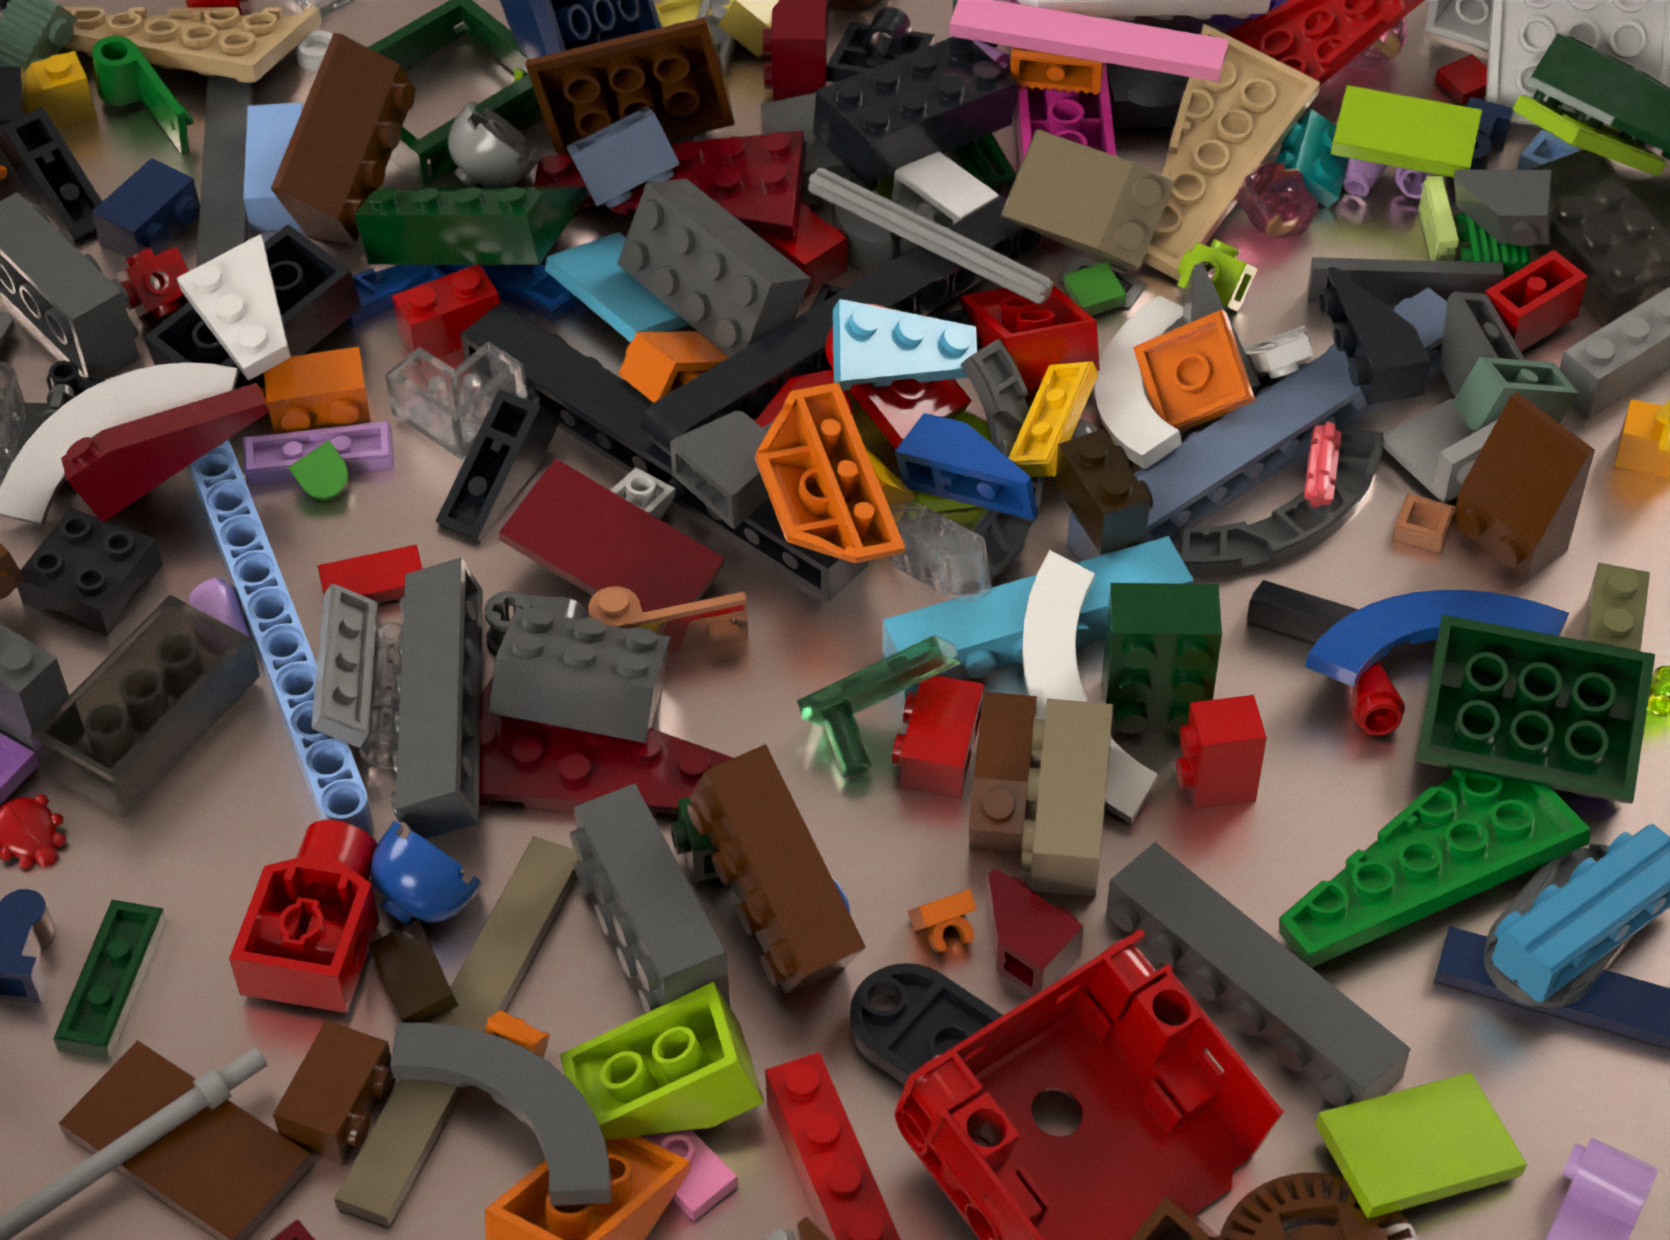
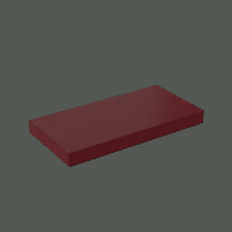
[499,458,725,612]

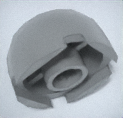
[448,101,540,187]

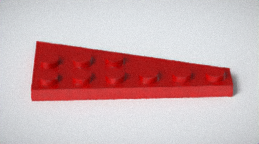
[1225,0,1425,86]

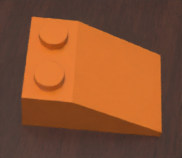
[485,1136,691,1240]

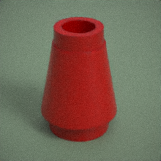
[1353,661,1405,735]

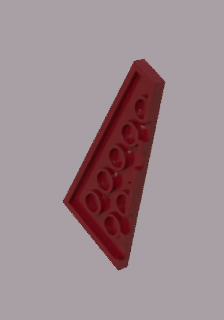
[533,130,807,239]

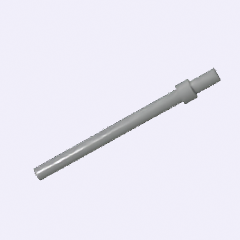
[0,1047,268,1240]

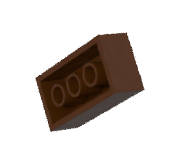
[687,744,866,996]

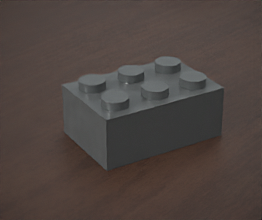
[489,608,670,743]

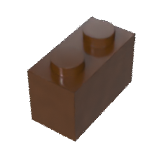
[273,1020,396,1165]

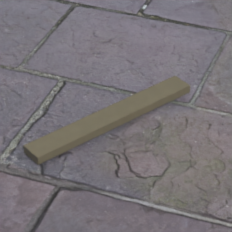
[334,836,580,1227]

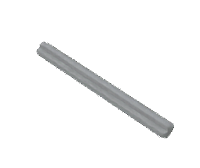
[808,168,1054,304]

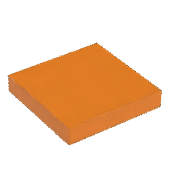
[1133,309,1256,433]

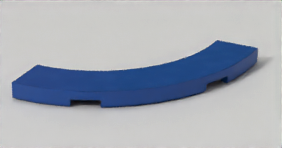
[344,264,582,328]
[1305,590,1569,687]

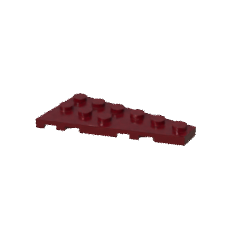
[479,676,733,818]

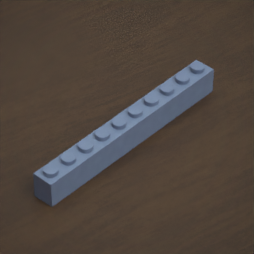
[1067,287,1447,561]

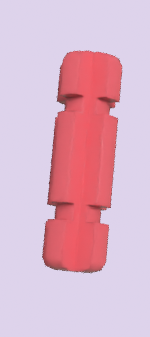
[1304,422,1341,508]

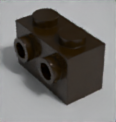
[1055,429,1153,555]

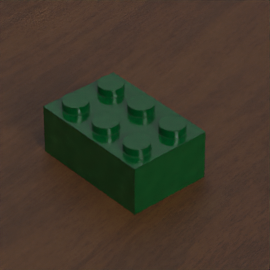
[1101,583,1222,734]

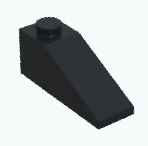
[0,107,103,242]
[435,388,560,542]

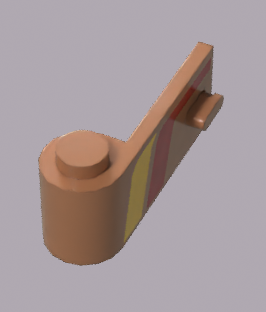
[589,586,748,655]

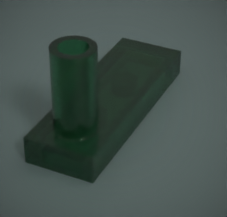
[797,635,961,777]

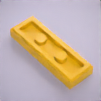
[1008,362,1099,477]

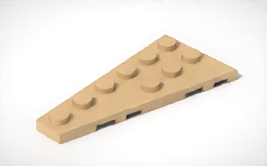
[60,7,322,83]
[1143,24,1321,281]

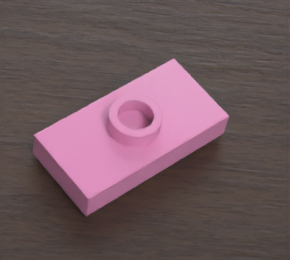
[640,1130,738,1221]

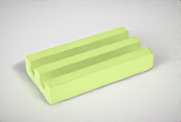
[1418,176,1459,261]

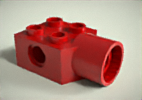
[229,820,379,1013]

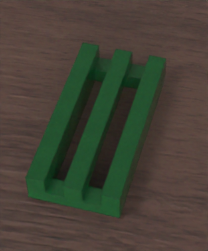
[948,133,1017,195]

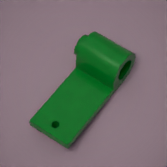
[92,36,194,154]

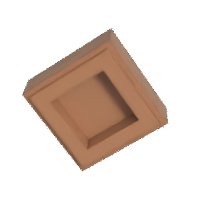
[1392,493,1456,553]

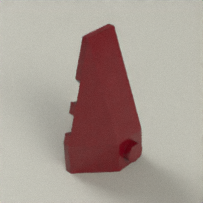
[61,383,270,523]

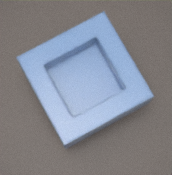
[1517,130,1582,186]

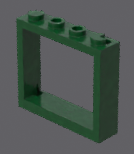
[367,0,543,188]

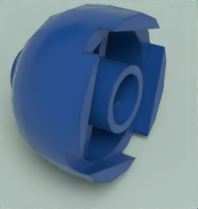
[370,821,483,925]

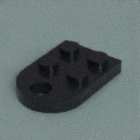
[850,963,1003,1085]

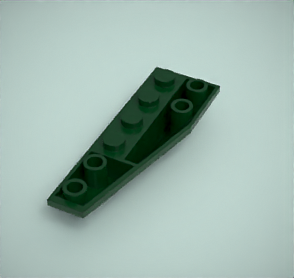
[1526,32,1670,160]

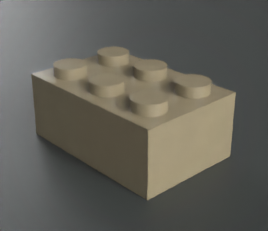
[1021,698,1113,897]

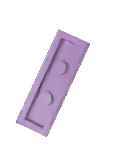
[243,421,394,485]

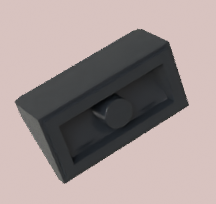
[1247,580,1358,643]

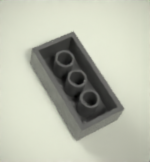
[617,179,811,357]
[0,192,140,380]
[570,783,730,1013]

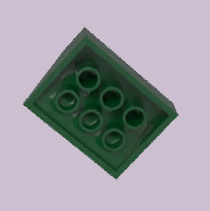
[354,186,588,265]
[1415,614,1655,804]

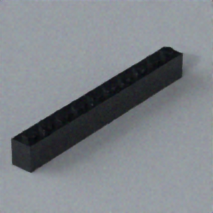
[460,302,868,601]

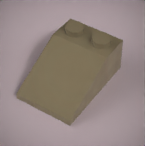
[1000,129,1176,272]

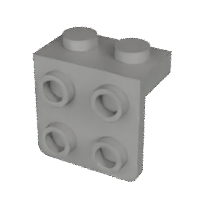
[1383,398,1498,503]

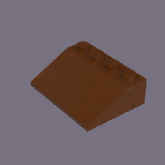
[525,17,735,155]

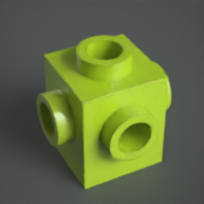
[1177,239,1258,312]

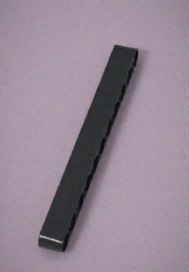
[640,195,1042,457]

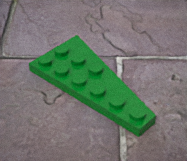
[1279,769,1591,968]

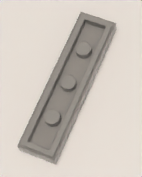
[311,583,377,748]

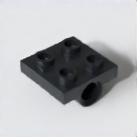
[826,7,935,83]

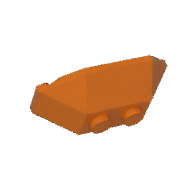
[755,382,905,563]

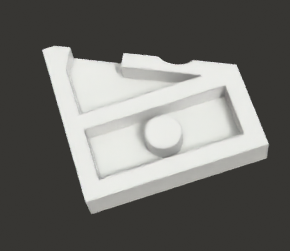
[1243,326,1313,378]

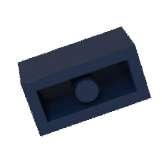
[91,158,200,258]

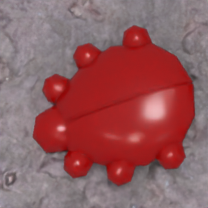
[0,794,67,870]

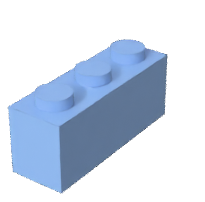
[243,102,303,232]

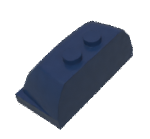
[500,0,661,59]

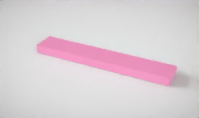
[949,0,1229,82]

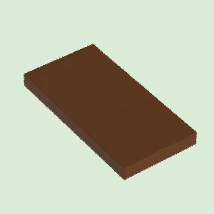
[59,1040,313,1240]

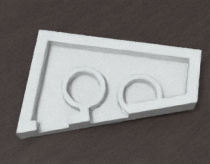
[177,234,291,381]

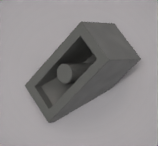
[1454,170,1552,246]
[1440,292,1525,397]

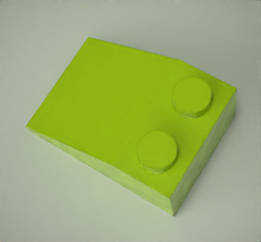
[559,981,765,1140]

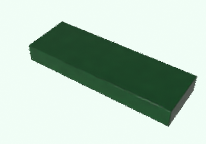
[53,900,167,1059]

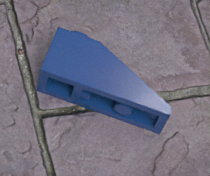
[895,413,1039,520]

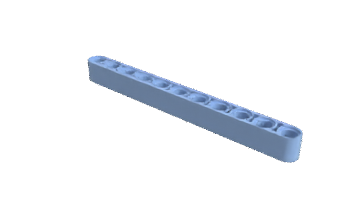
[187,439,374,837]

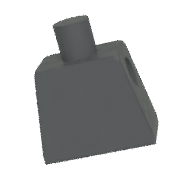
[670,411,774,529]

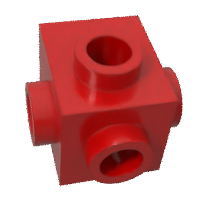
[117,246,189,319]

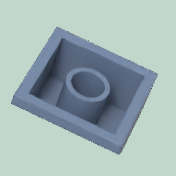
[567,106,680,208]

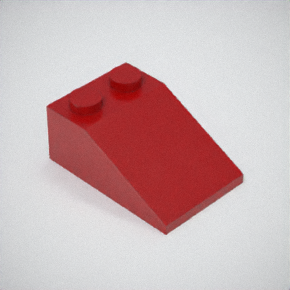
[959,285,1100,395]

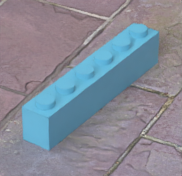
[883,536,1194,698]

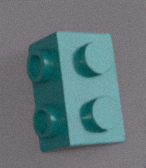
[1269,109,1348,208]

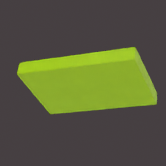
[1330,85,1482,178]
[1512,95,1667,177]
[1315,1072,1527,1219]

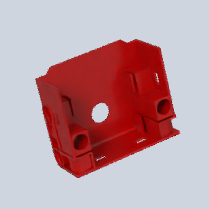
[894,929,1284,1240]

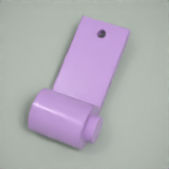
[1545,1138,1659,1240]

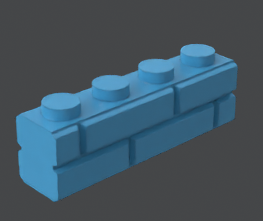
[1491,824,1670,1003]

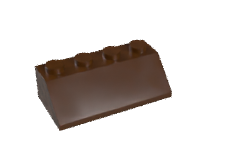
[271,33,416,244]

